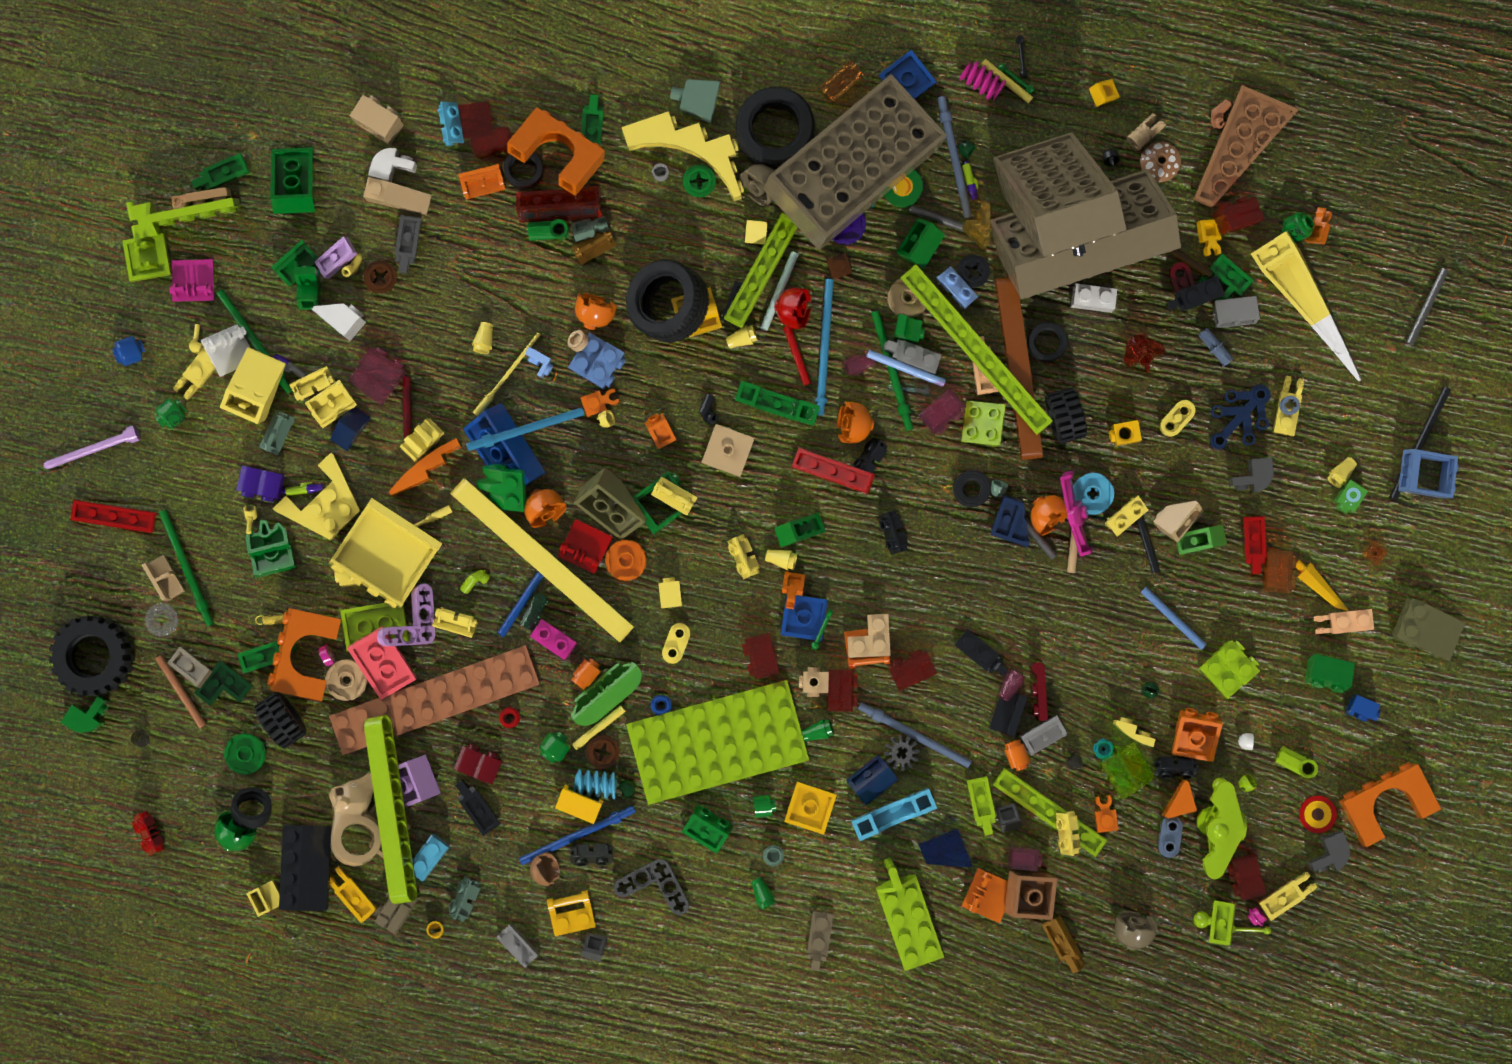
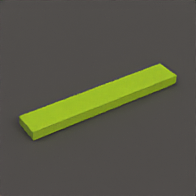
[724,212,798,329]
[992,768,1108,857]

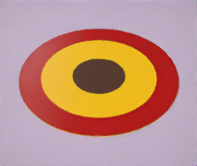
[1299,796,1337,833]

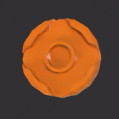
[605,539,647,581]

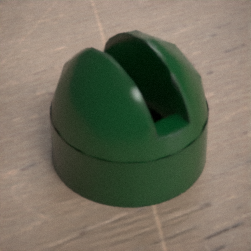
[958,140,976,158]
[1142,682,1159,698]
[618,780,635,798]

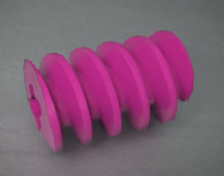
[959,61,1006,102]

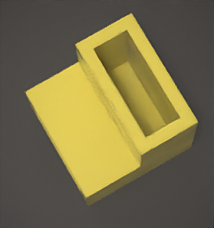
[246,879,280,917]

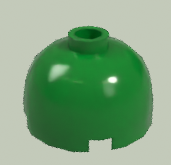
[214,811,258,851]

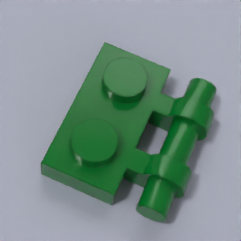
[1199,253,1254,300]

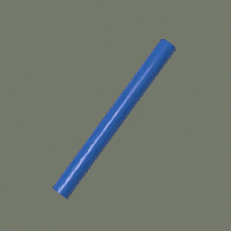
[497,571,544,637]

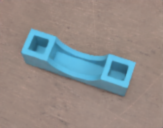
[851,788,937,841]

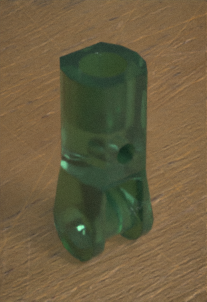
[519,594,548,631]

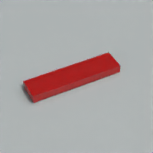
[791,448,875,495]
[70,500,157,533]

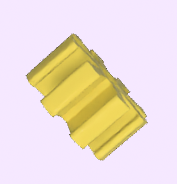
[400,418,445,462]

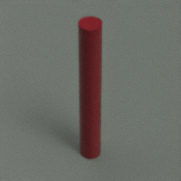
[402,377,412,439]

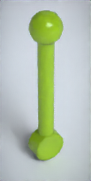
[1233,925,1271,934]

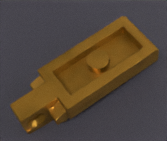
[1042,915,1085,974]

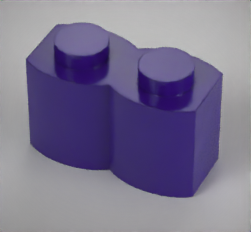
[236,466,285,502]

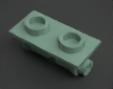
[259,410,295,456]
[449,876,481,922]

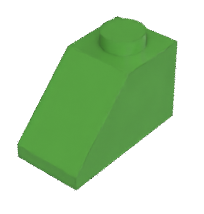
[1177,525,1227,555]

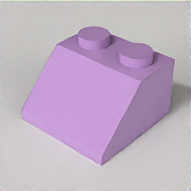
[398,754,441,807]

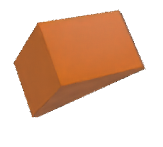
[1162,779,1197,819]

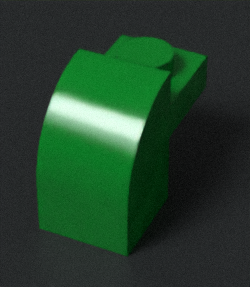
[294,265,321,310]
[60,696,110,733]

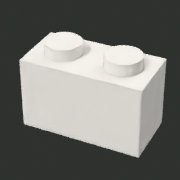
[1071,284,1117,313]

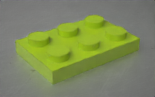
[340,603,409,651]

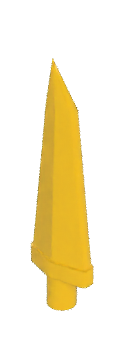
[1294,559,1349,611]

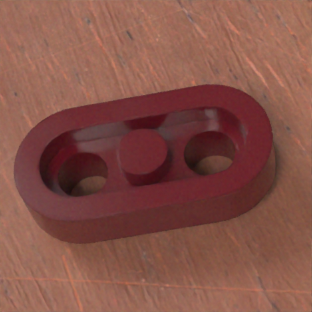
[1169,262,1195,294]

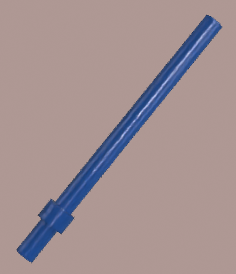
[519,805,636,865]

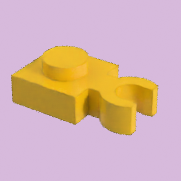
[1196,219,1222,257]

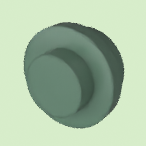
[763,845,784,866]

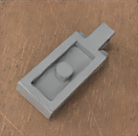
[883,340,941,375]

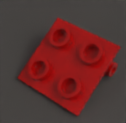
[557,519,613,574]
[132,811,165,856]

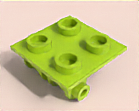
[961,401,1006,447]

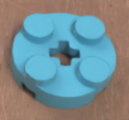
[1073,473,1114,515]

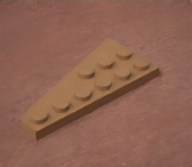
[1193,85,1299,208]

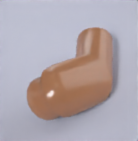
[1211,99,1232,129]

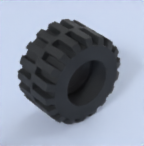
[1046,387,1087,444]
[255,692,306,749]

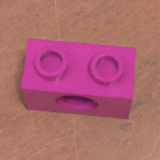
[530,619,577,660]

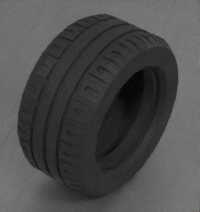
[736,86,815,169]
[626,259,709,343]

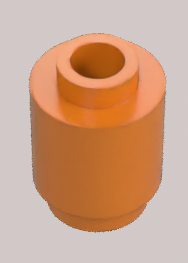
[571,658,601,690]
[1004,739,1031,771]

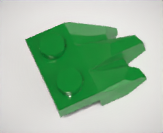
[476,464,526,512]
[246,520,296,578]

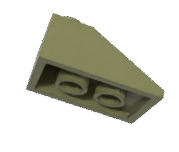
[574,468,647,540]
[1391,598,1465,661]

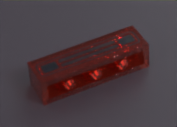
[516,186,602,223]

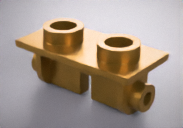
[571,230,617,265]

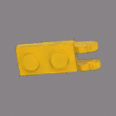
[329,866,378,923]

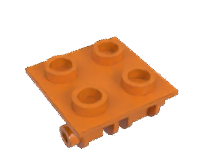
[961,868,1008,923]

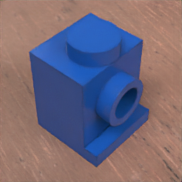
[1345,695,1381,722]

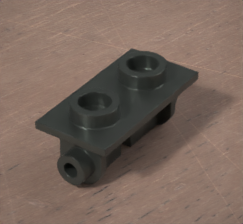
[570,843,613,866]

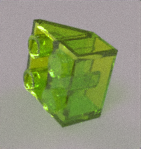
[1098,741,1155,800]

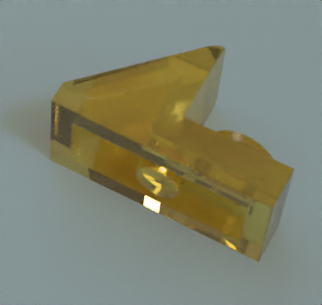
[962,202,990,250]

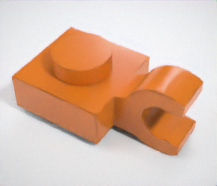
[1304,207,1332,245]
[782,571,805,609]

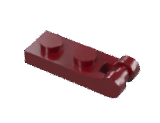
[1030,662,1048,721]

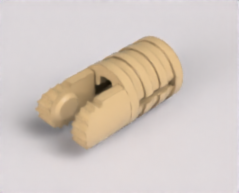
[1126,113,1166,151]

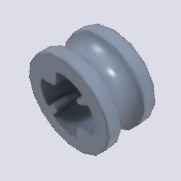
[1279,396,1300,415]

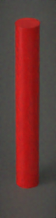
[783,327,811,386]

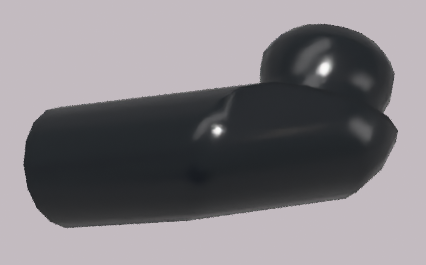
[699,394,718,425]

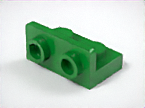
[682,805,733,854]

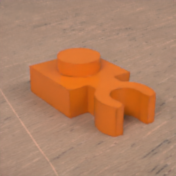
[581,389,619,418]
[1094,795,1119,833]

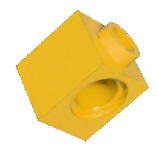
[1109,420,1142,447]

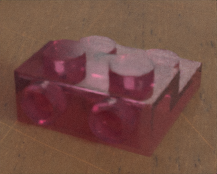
[348,346,406,406]

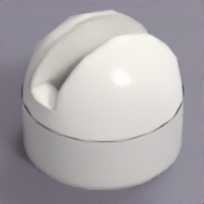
[1238,733,1254,750]

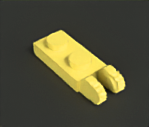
[173,348,215,400]
[1273,376,1304,436]
[1258,872,1318,921]

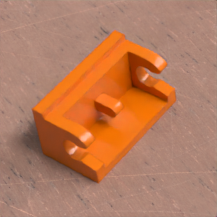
[458,164,506,200]

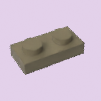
[167,647,213,688]

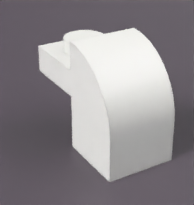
[368,148,417,182]

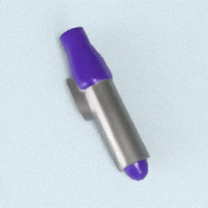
[273,353,307,378]

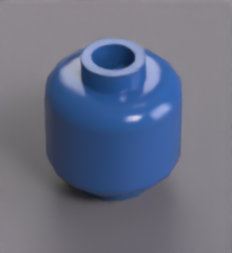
[112,336,145,366]

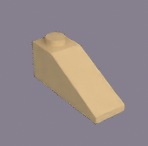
[363,177,432,215]

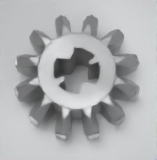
[884,735,920,771]

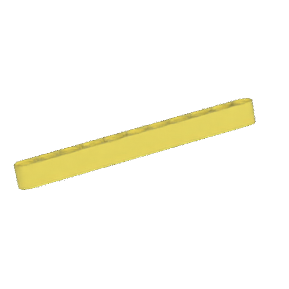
[450,478,634,643]

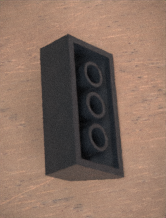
[279,824,332,911]

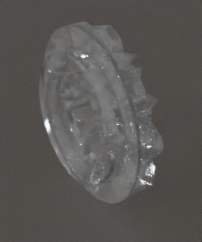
[145,603,179,637]

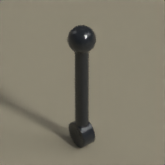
[1016,36,1028,78]

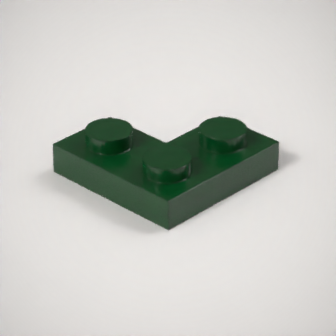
[194,660,254,706]

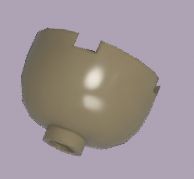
[740,164,776,206]
[1114,911,1158,950]

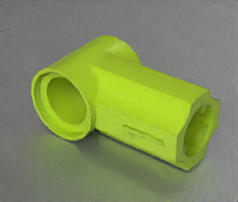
[1274,746,1318,778]

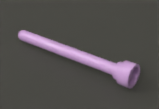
[44,425,141,469]

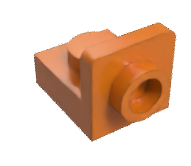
[644,413,676,449]

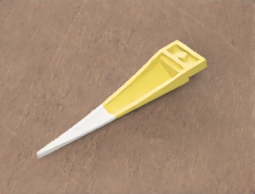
[1251,231,1361,381]

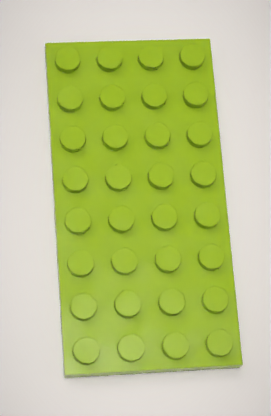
[626,680,809,805]

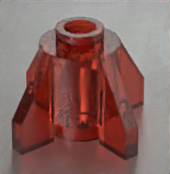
[1124,335,1166,373]

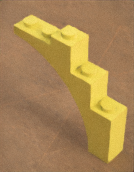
[622,111,744,201]

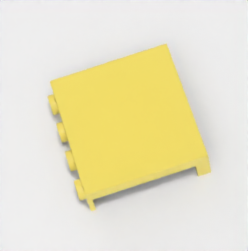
[329,498,442,609]

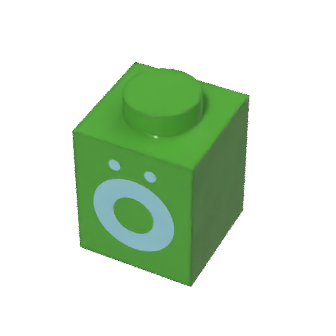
[1333,480,1368,514]

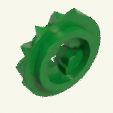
[683,165,716,198]

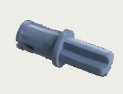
[1199,328,1234,367]

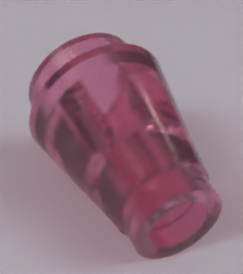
[843,354,876,376]
[998,669,1025,702]

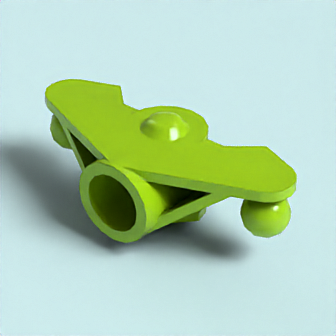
[1196,778,1247,879]

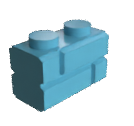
[413,834,450,881]

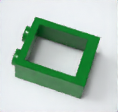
[633,471,694,535]

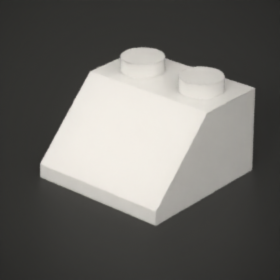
[312,303,366,341]

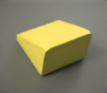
[745,220,767,245]

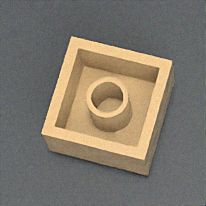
[349,95,404,146]

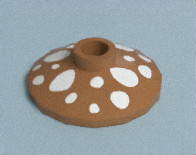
[1140,141,1181,182]

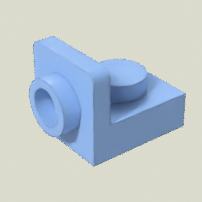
[525,347,553,378]

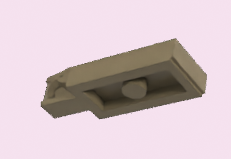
[807,911,834,971]

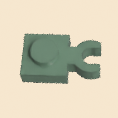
[571,216,609,242]

